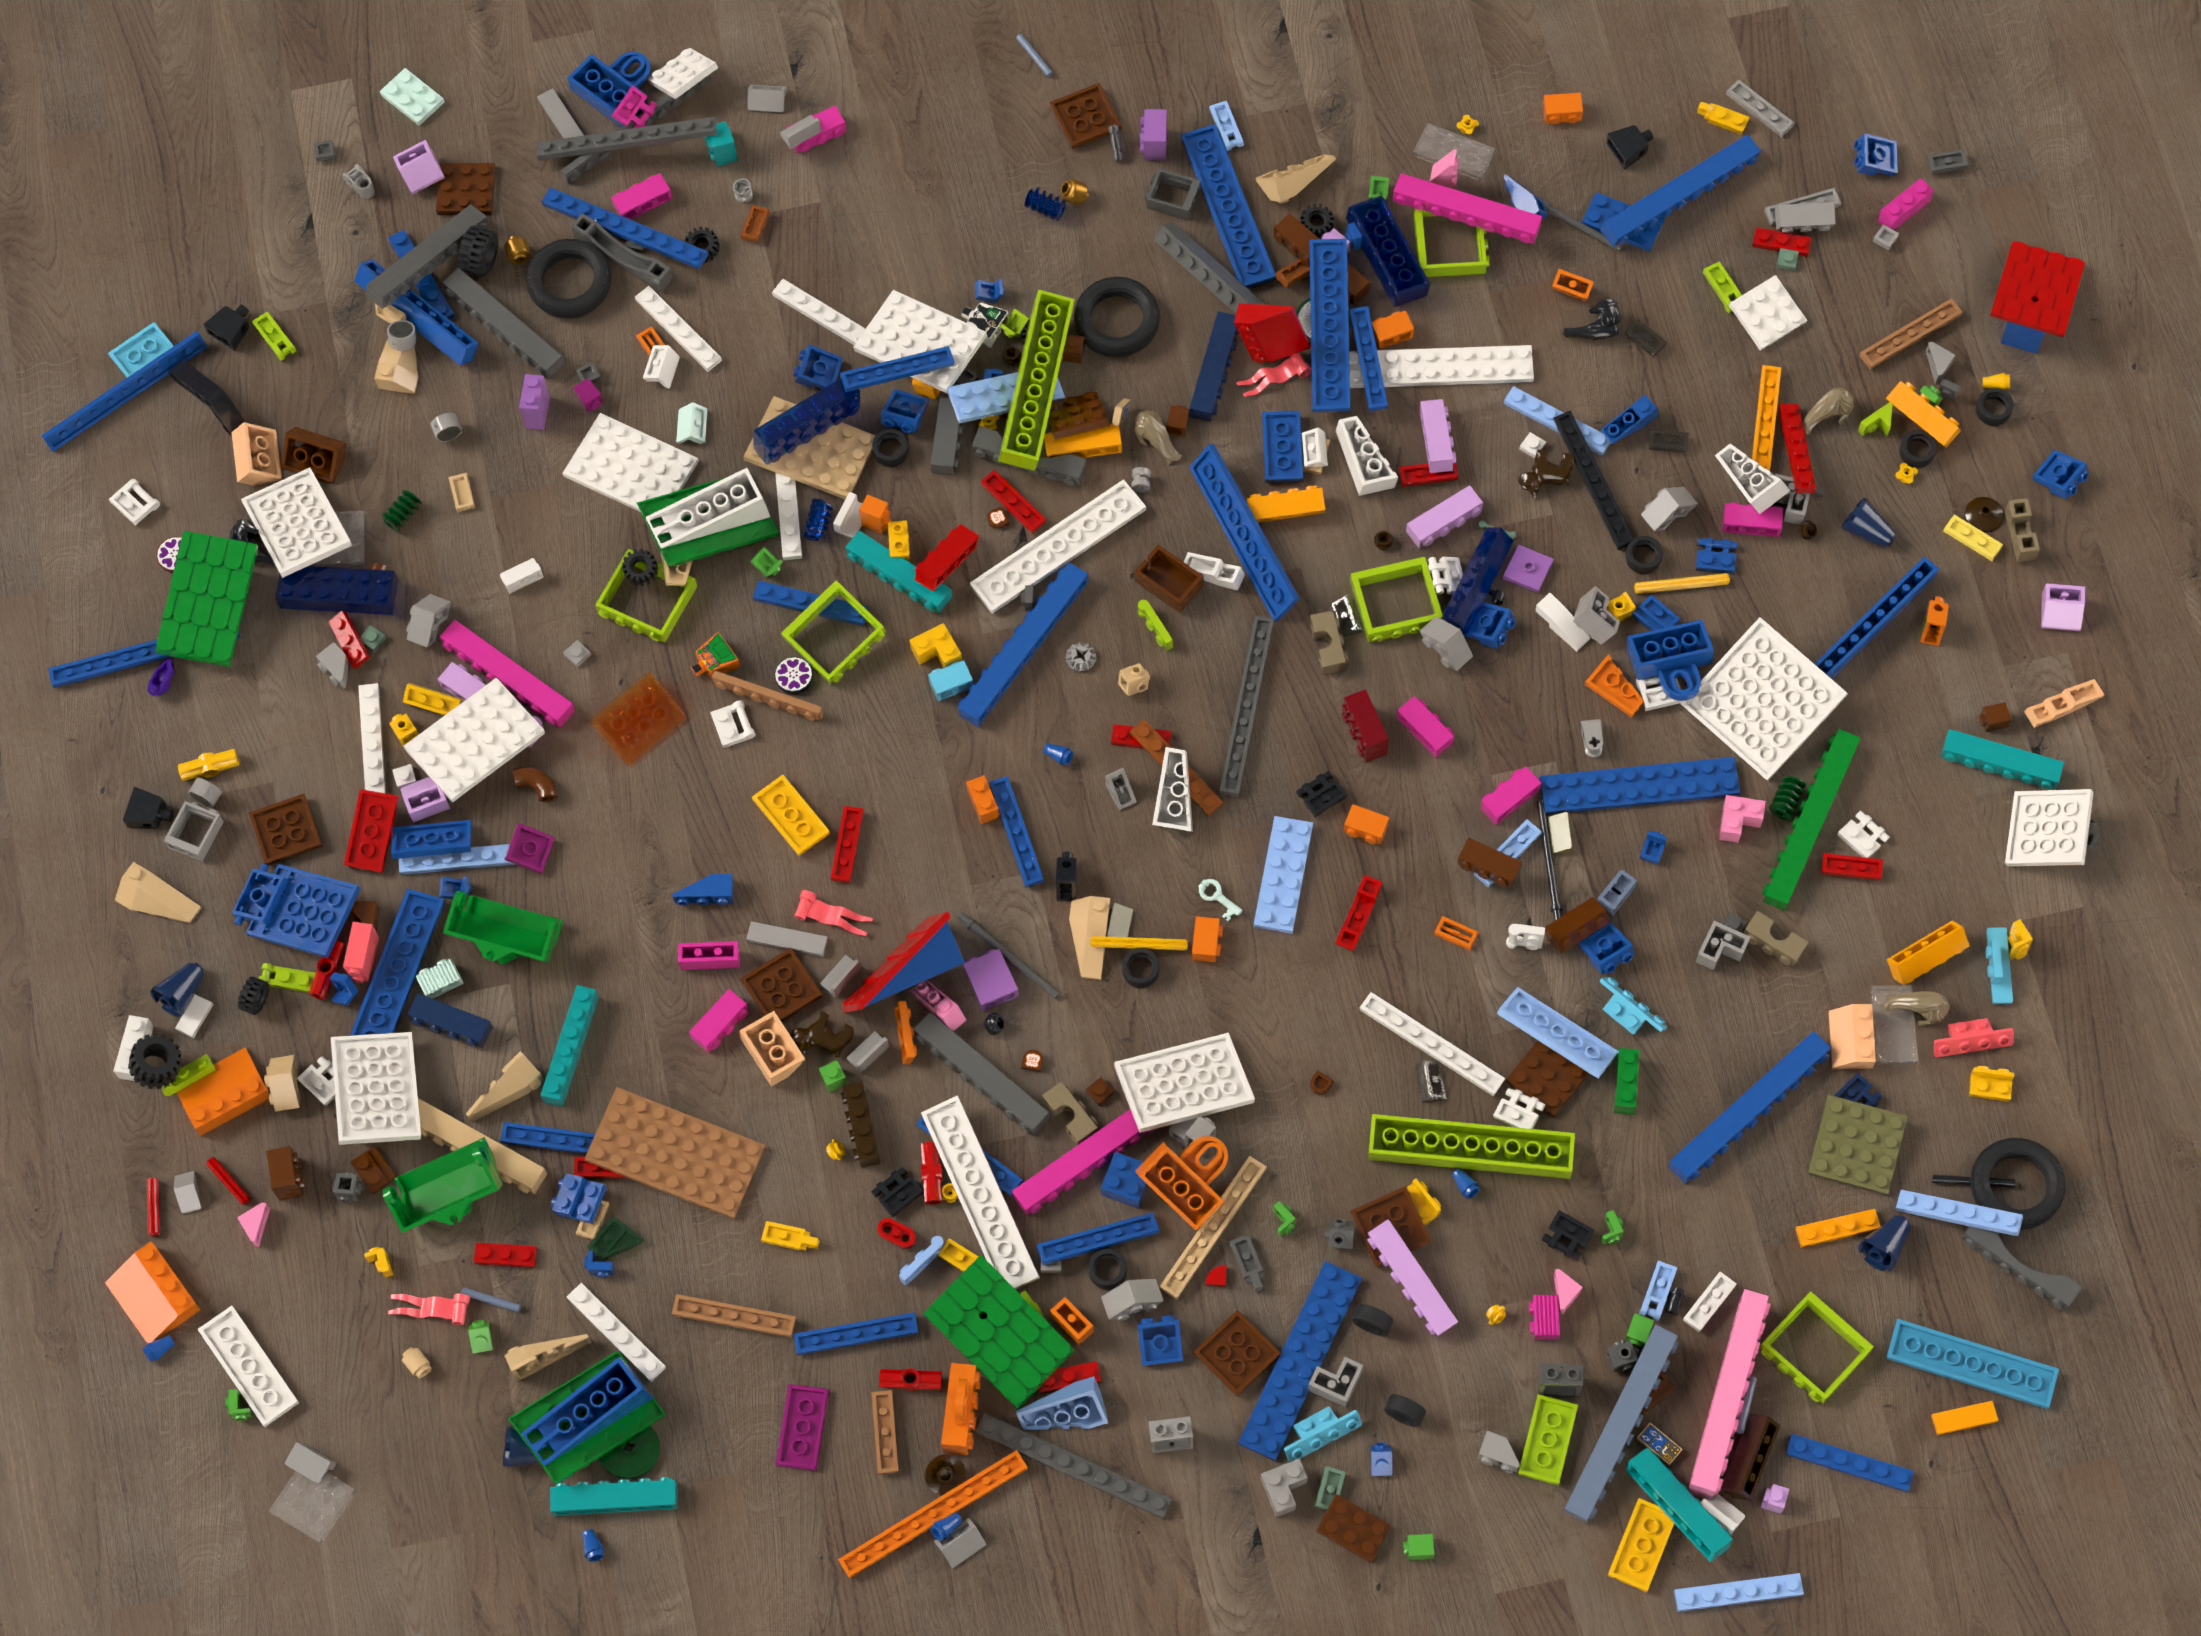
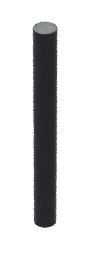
[1932,1175,2015,1187]

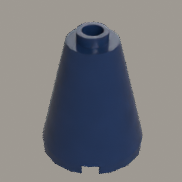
[1841,498,1896,548]
[150,963,204,1017]
[1858,1216,1911,1271]
[503,1426,540,1467]

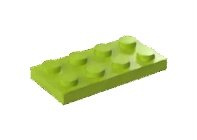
[1518,1394,1578,1486]

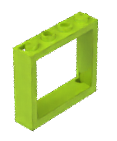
[1413,208,1490,278]
[595,549,697,643]
[1350,557,1443,642]
[781,580,886,685]
[1759,1291,1874,1405]

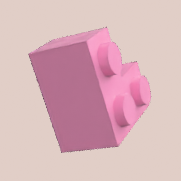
[1719,795,1766,843]

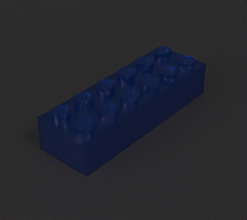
[1346,195,1430,307]
[753,378,860,465]
[275,566,398,615]

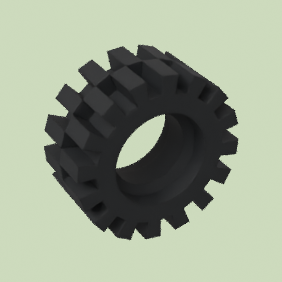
[1300,204,1334,238]
[685,227,719,263]
[622,549,659,586]
[238,976,269,1015]

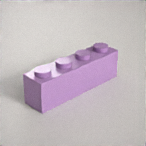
[1420,399,1456,473]
[1406,485,1483,549]

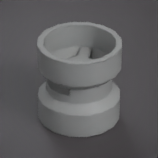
[733,178,753,204]
[1131,467,1151,493]

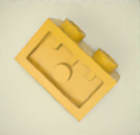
[888,520,910,563]
[2008,919,2033,960]
[1969,1066,2014,1102]
[1407,1178,1441,1226]

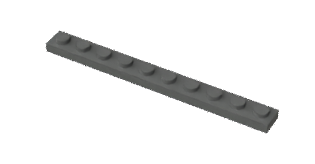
[561,74,711,184]
[537,117,717,161]
[1219,615,1274,797]
[975,1413,1172,1519]

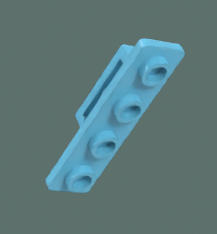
[1986,928,2013,1004]
[1599,977,1667,1035]
[1284,1406,1362,1462]

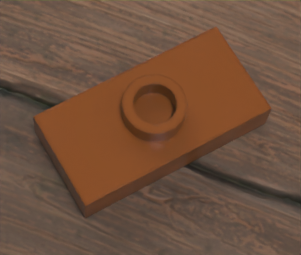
[740,205,770,243]
[1275,258,1310,288]

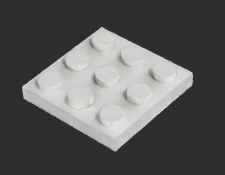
[648,48,718,99]
[1729,275,1807,351]

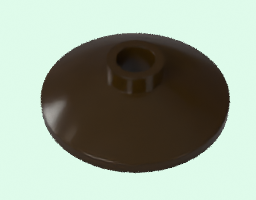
[1965,497,2004,532]
[925,1454,966,1495]

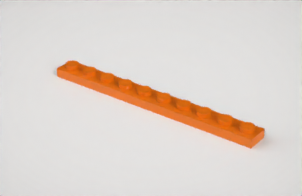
[838,1450,1028,1579]

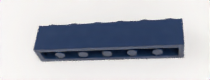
[1189,311,1240,422]

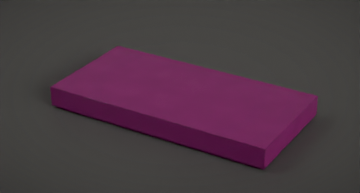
[775,1384,830,1471]

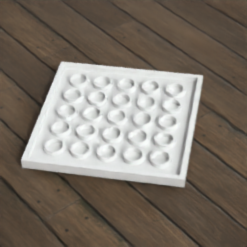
[1680,617,1848,781]

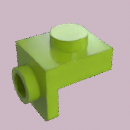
[1000,309,1030,338]

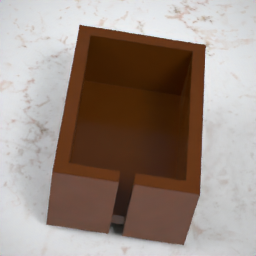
[1134,544,1204,613]

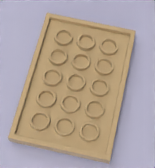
[744,396,876,500]

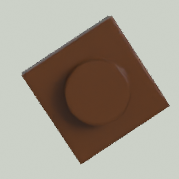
[1086,1077,1114,1106]

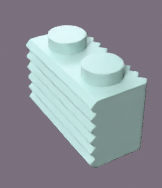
[416,958,464,999]

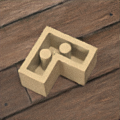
[264,1055,301,1112]

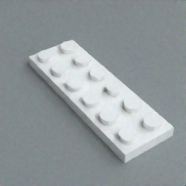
[198,1306,299,1427]

